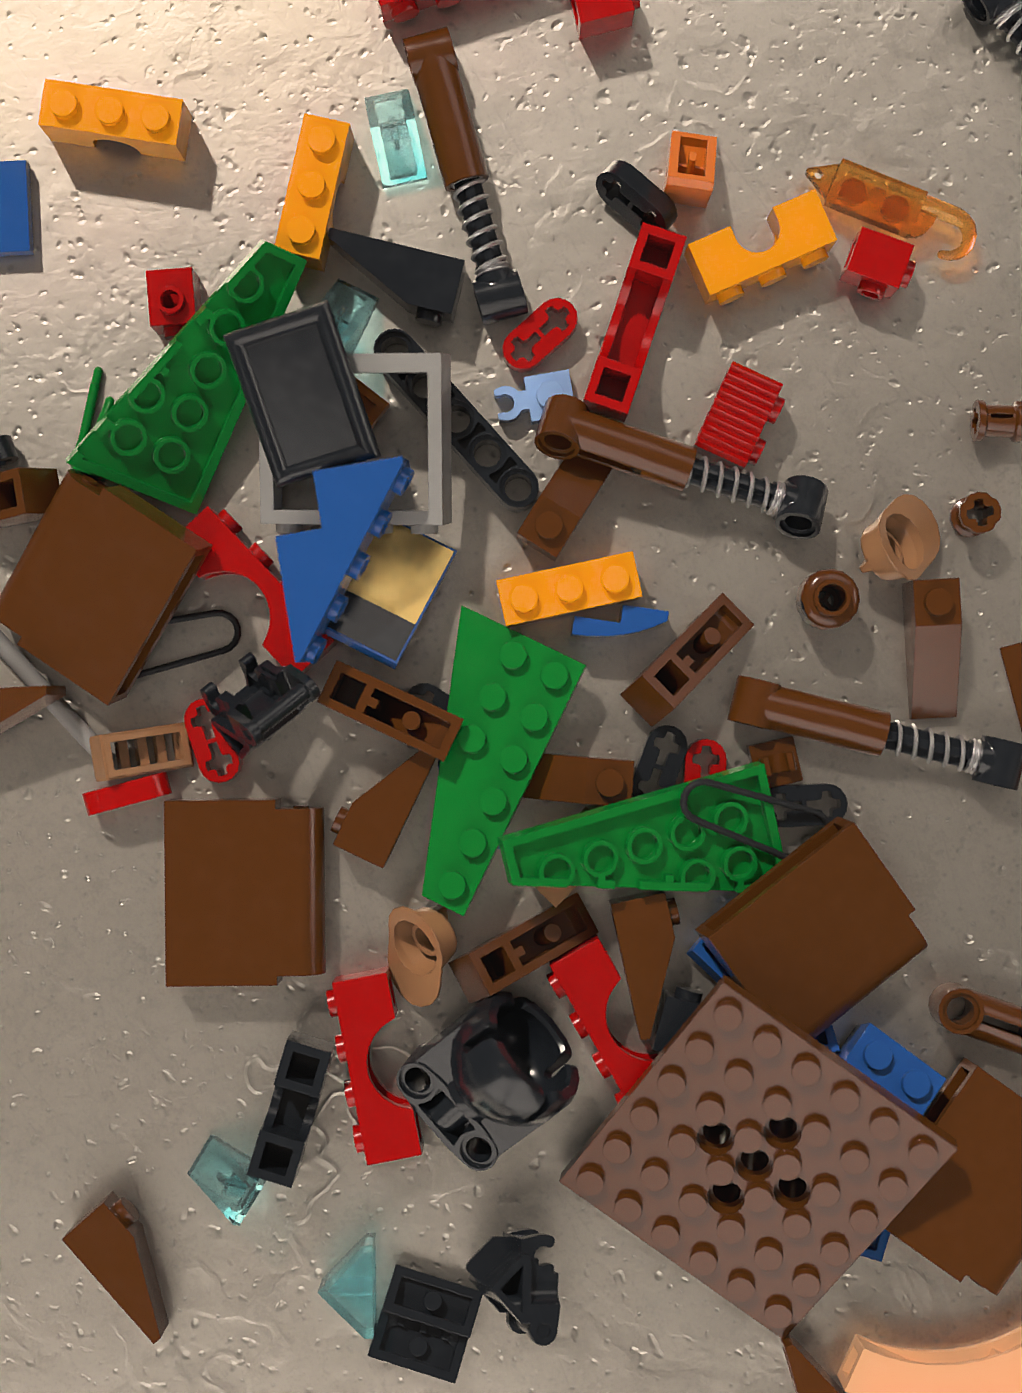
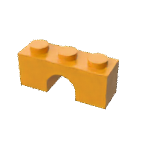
[38,78,192,161]
[275,113,354,272]
[684,189,837,306]
[496,551,643,628]

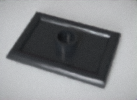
[223,300,381,488]

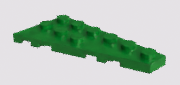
[65,239,308,515]
[422,605,587,916]
[497,761,783,893]

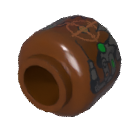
[795,569,860,630]

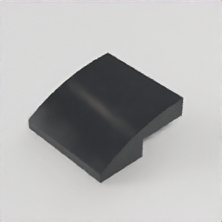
[367,1264,483,1384]

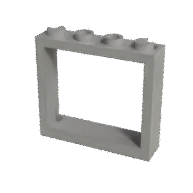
[259,353,452,534]

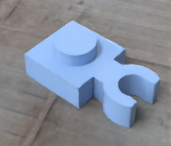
[494,369,573,425]

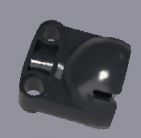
[396,991,580,1171]

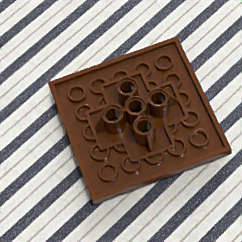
[559,975,958,1339]

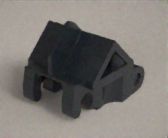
[200,652,321,760]
[466,1228,560,1346]

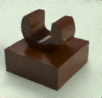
[746,736,803,788]

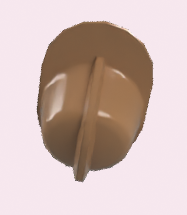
[859,494,940,581]
[388,904,457,1007]

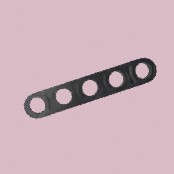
[373,329,539,512]

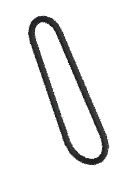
[137,610,241,679]
[680,778,830,859]

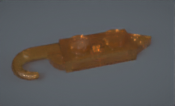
[805,158,977,261]

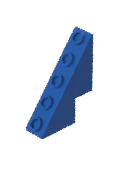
[275,456,415,665]

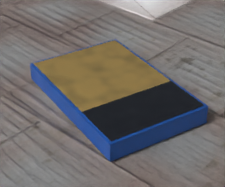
[324,525,457,669]

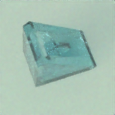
[364,89,428,189]
[320,278,379,354]
[187,1135,266,1226]
[317,1233,377,1339]

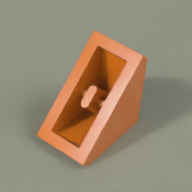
[663,130,717,208]

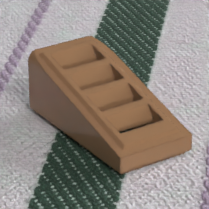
[89,722,194,782]

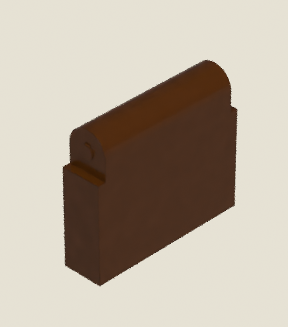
[0,469,213,706]
[164,798,326,987]
[695,816,928,1038]
[885,1057,1022,1295]

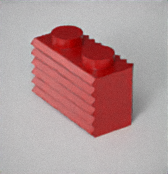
[693,361,786,473]

